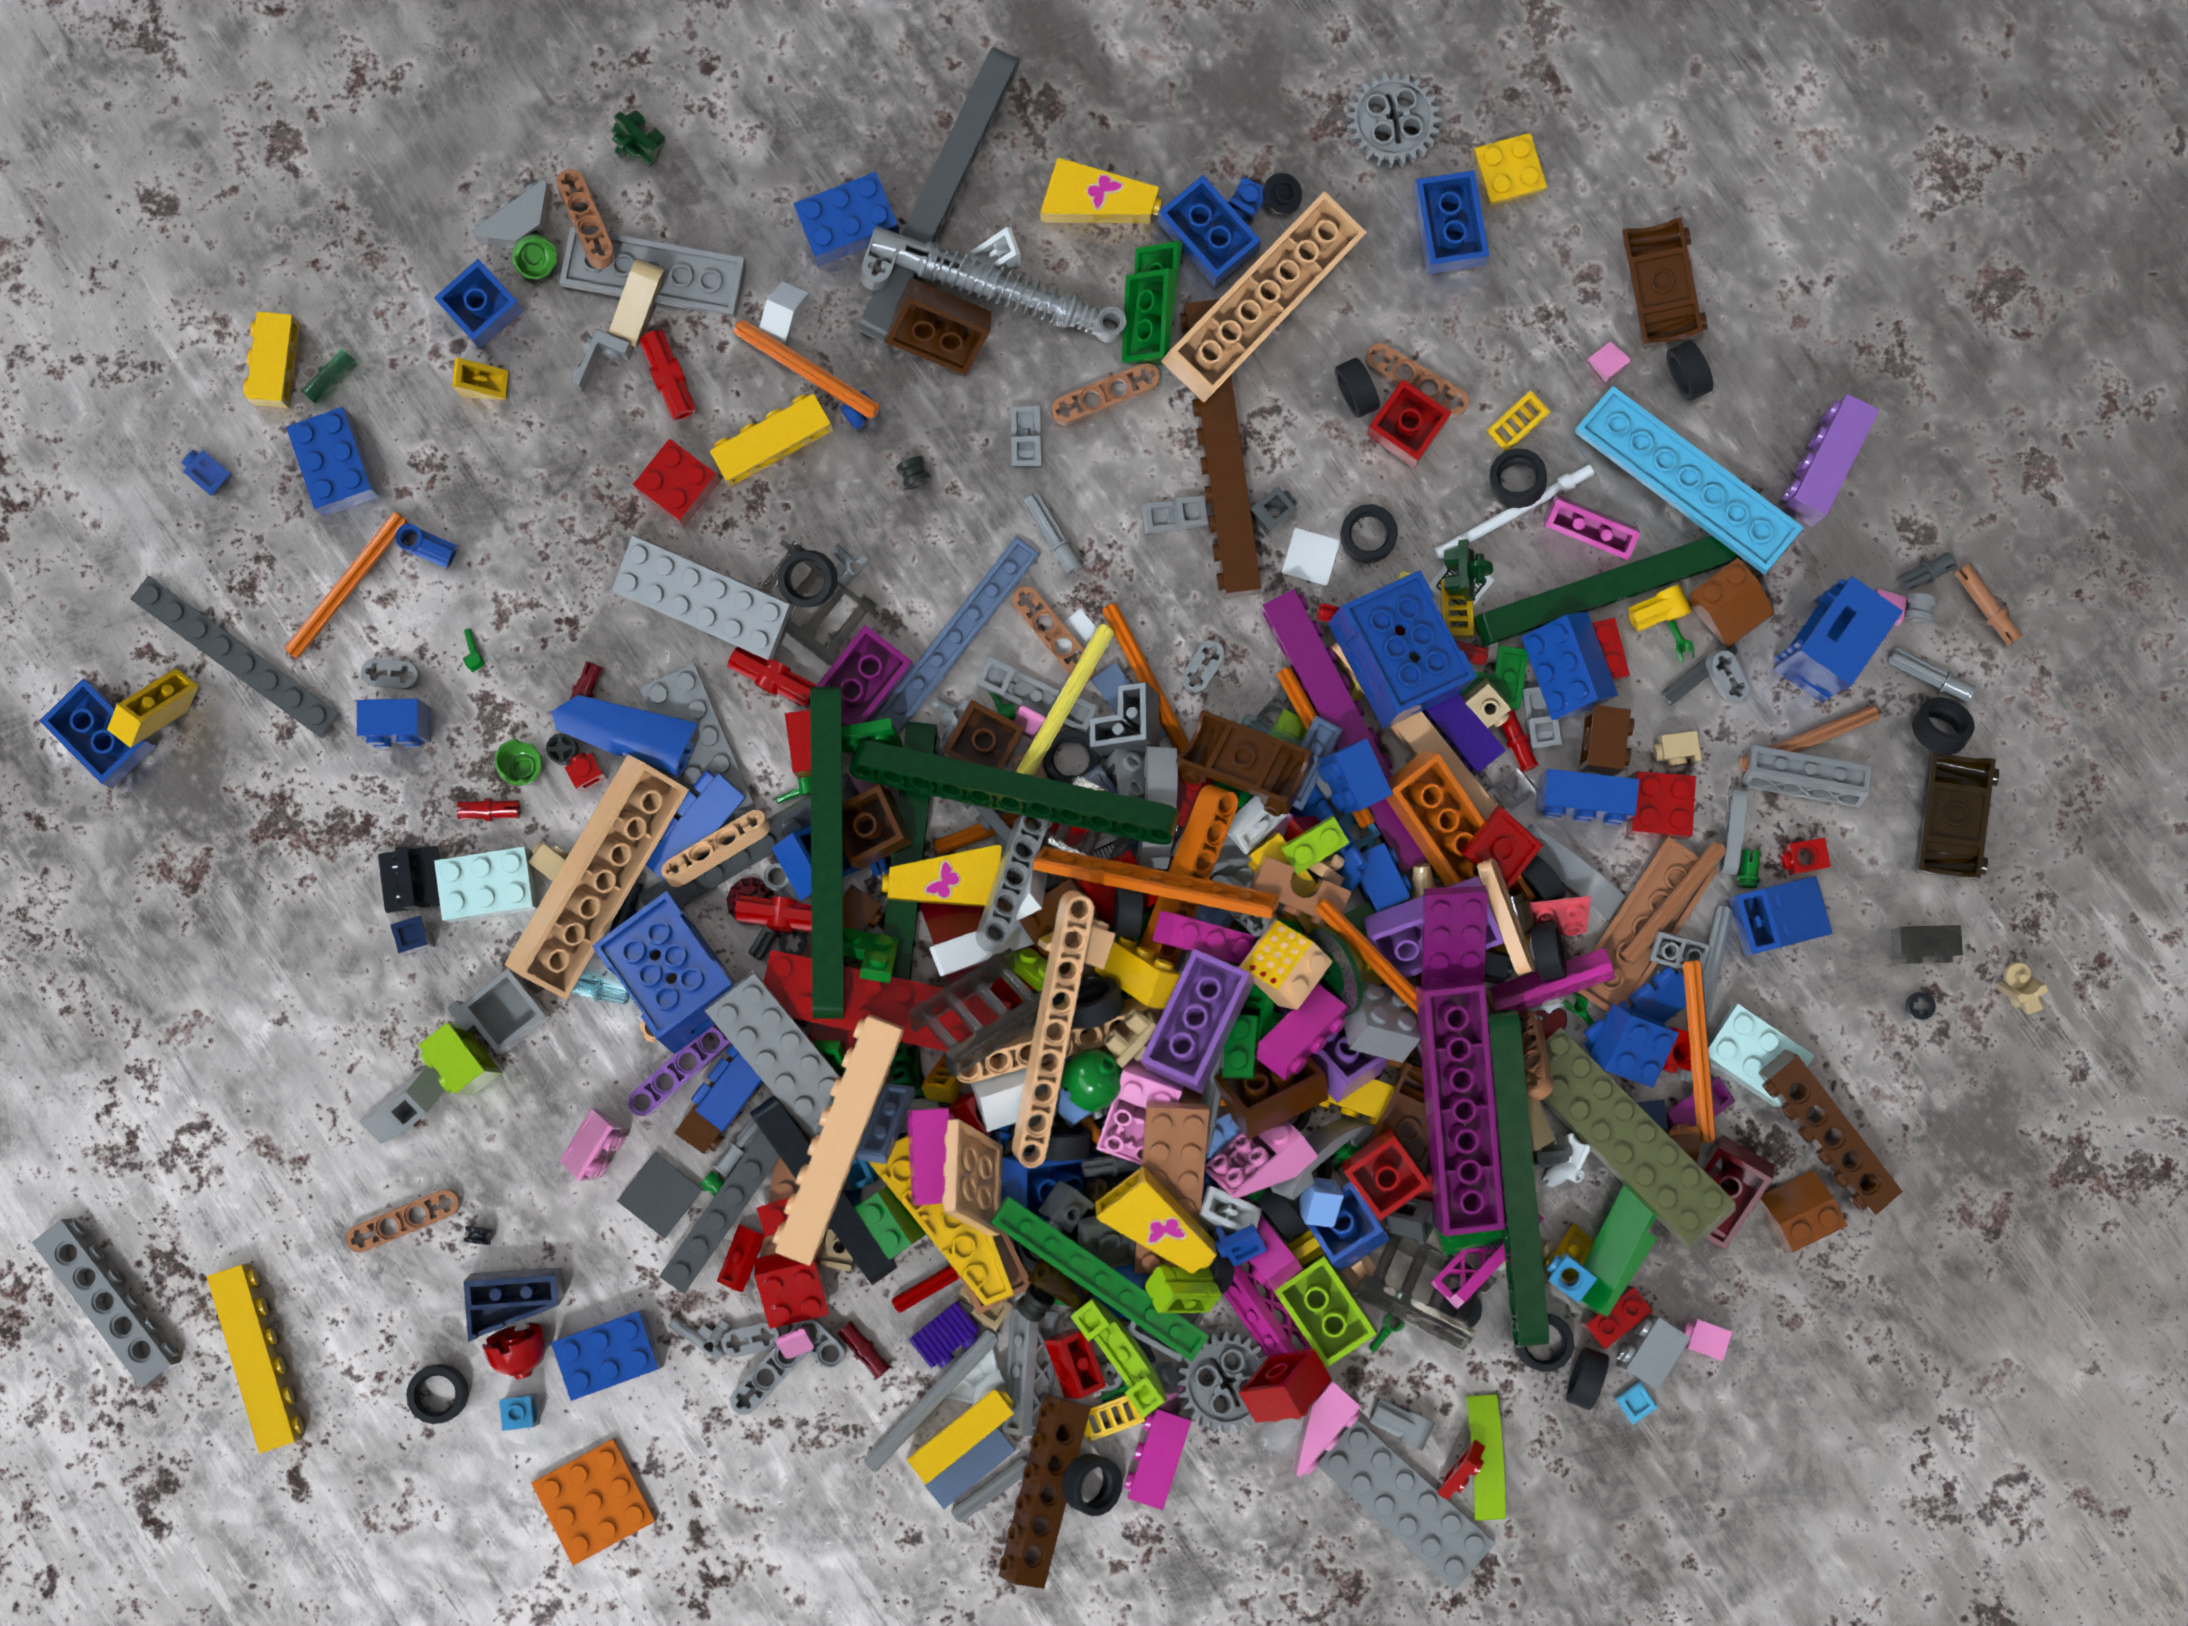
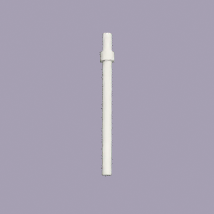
[1433,465,1595,560]

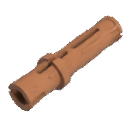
[1954,563,2023,646]

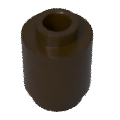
[1508,890,1535,936]

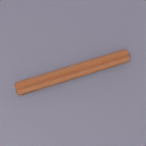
[1738,705,1880,773]
[1622,841,1727,964]

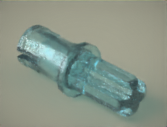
[570,977,630,1005]

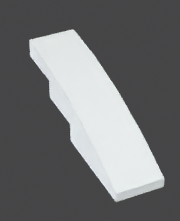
[930,920,1035,977]

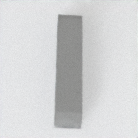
[976,815,1048,951]

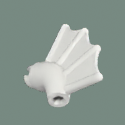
[1543,1131,1591,1187]
[945,1347,1006,1405]

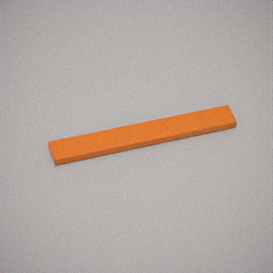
[1033,846,1280,919]

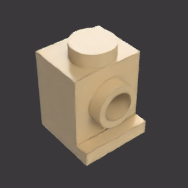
[1463,677,1511,728]
[1653,731,1702,766]
[528,841,568,882]
[820,1228,854,1271]

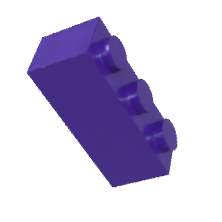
[1422,694,1506,777]

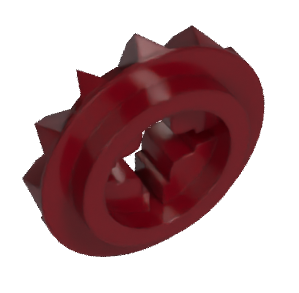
[726,877,774,925]

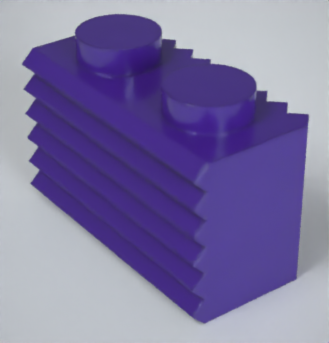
[909,1300,981,1369]

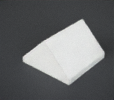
[971,1068,1042,1132]

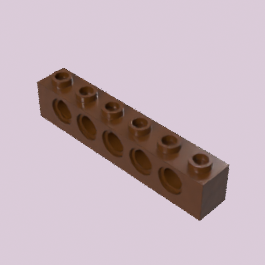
[1758,1049,1903,1215]
[998,1394,1091,1589]

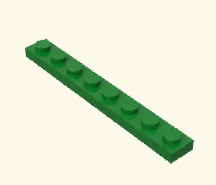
[989,1196,1209,1362]

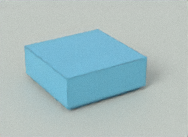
[1614,1381,1658,1425]

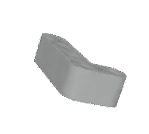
[730,1318,846,1415]

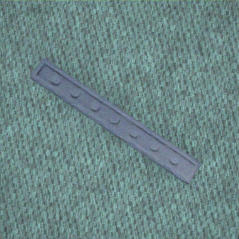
[871,536,1040,735]

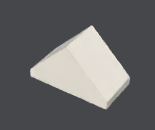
[969,227,1022,272]
[759,281,810,346]
[1199,1186,1262,1234]

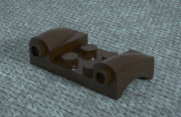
[1916,752,1999,881]
[1027,1176,1115,1311]

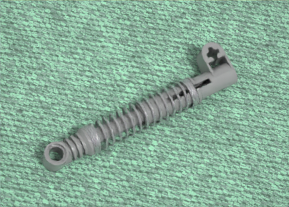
[860,226,1126,343]

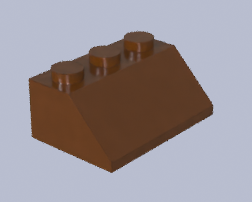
[885,278,992,376]
[1019,877,1115,980]
[1214,1056,1329,1140]

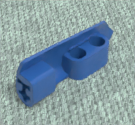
[551,695,698,778]

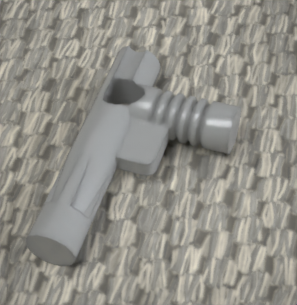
[827,543,870,604]
[931,696,970,756]
[668,1317,731,1361]

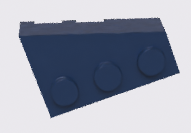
[463,1267,564,1342]

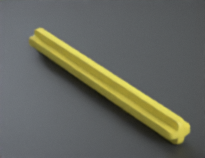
[1015,624,1114,776]

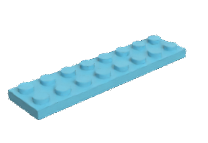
[1575,386,1804,575]

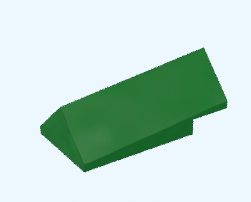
[1122,241,1182,366]
[1575,1185,1657,1317]

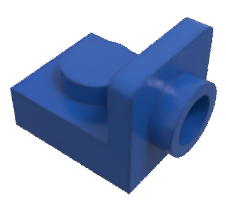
[1228,176,1264,223]
[181,448,231,496]
[1215,1224,1267,1267]

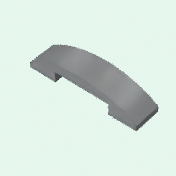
[976,656,1098,733]
[1137,746,1178,869]
[1527,824,1627,922]
[1271,1117,1375,1200]

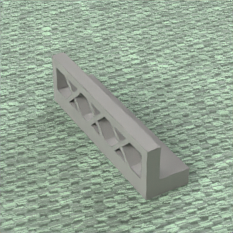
[1741,745,1872,808]
[1002,1309,1058,1436]

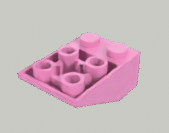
[1096,1057,1184,1165]
[559,1108,627,1181]
[1204,1121,1319,1199]
[1292,1380,1361,1478]

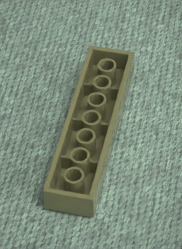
[1529,1027,1736,1252]

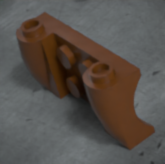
[1622,217,1708,349]
[1176,710,1315,817]
[1362,1059,1430,1171]

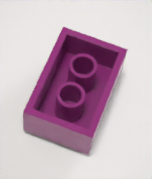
[809,625,914,726]

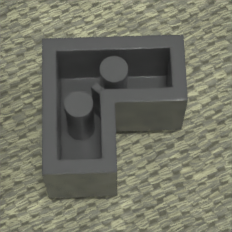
[1090,682,1160,758]

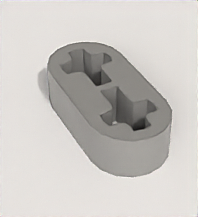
[1182,641,1225,694]
[1706,649,1749,702]
[361,659,421,690]
[722,1322,780,1357]

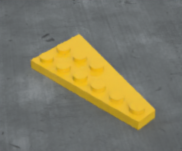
[867,1136,1014,1306]

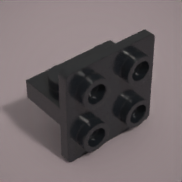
[378,846,440,913]

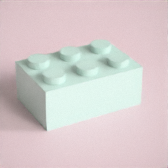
[434,847,539,923]
[1708,1004,1815,1107]

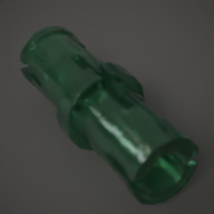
[300,348,356,404]

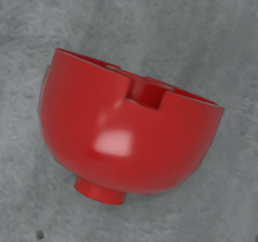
[482,1323,546,1379]

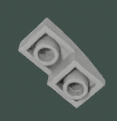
[1648,931,1710,971]

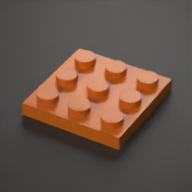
[531,1438,656,1566]

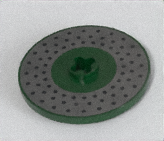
[1307,926,1363,1016]

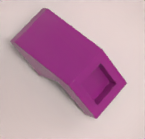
[1666,1076,1736,1127]

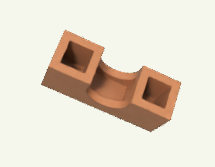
[1249,856,1352,927]

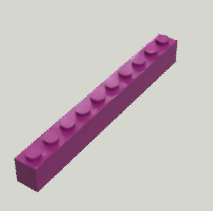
[1259,589,1427,874]

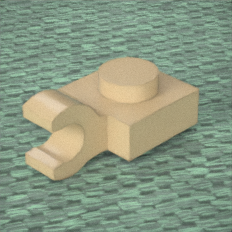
[955,1286,1013,1332]

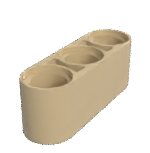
[608,258,665,348]

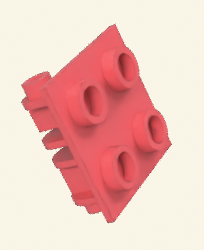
[1526,896,1591,939]

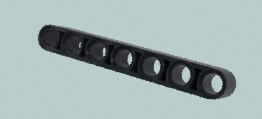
[750,1095,898,1286]

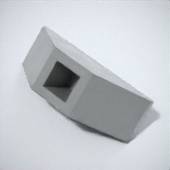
[471,180,552,249]
[360,1065,445,1144]

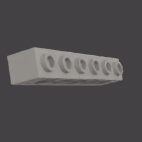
[31,1219,180,1388]

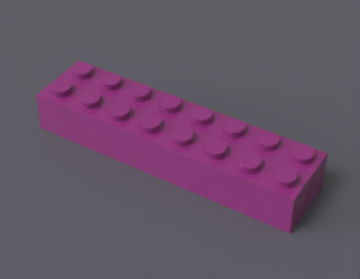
[1415,979,1505,1237]

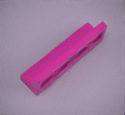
[1490,948,1616,1012]
[1431,1213,1544,1309]
[1210,1261,1312,1356]

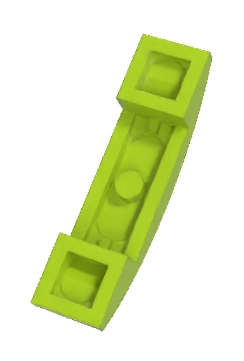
[1070,1298,1167,1418]
[1466,1394,1506,1521]

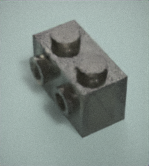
[1891,925,1963,964]

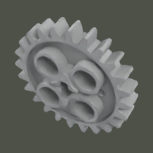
[1345,71,1442,168]
[1176,1332,1268,1433]

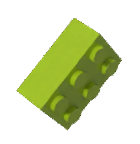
[418,1022,502,1096]
[1274,1253,1378,1368]

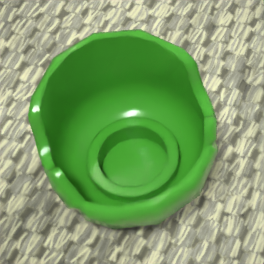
[512,234,558,279]
[495,739,543,786]

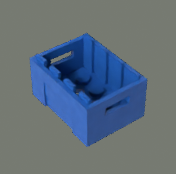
[1328,570,1477,730]
[1773,576,1903,703]
[592,891,737,1054]

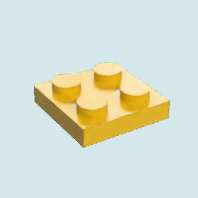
[1473,133,1547,207]

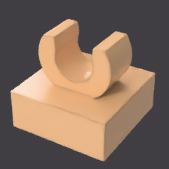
[1308,853,1345,886]
[1341,1255,1382,1293]

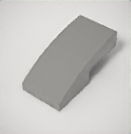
[1010,406,1041,466]
[1141,496,1208,535]
[1522,686,1562,749]

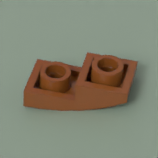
[1667,1124,1700,1163]

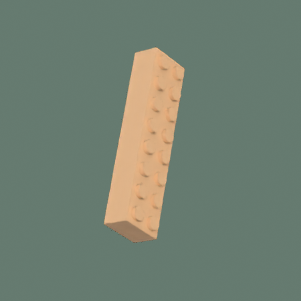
[1161,191,1367,403]
[504,755,689,1000]
[773,1015,905,1266]

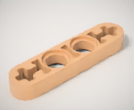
[661,810,771,887]
[1477,859,1535,975]

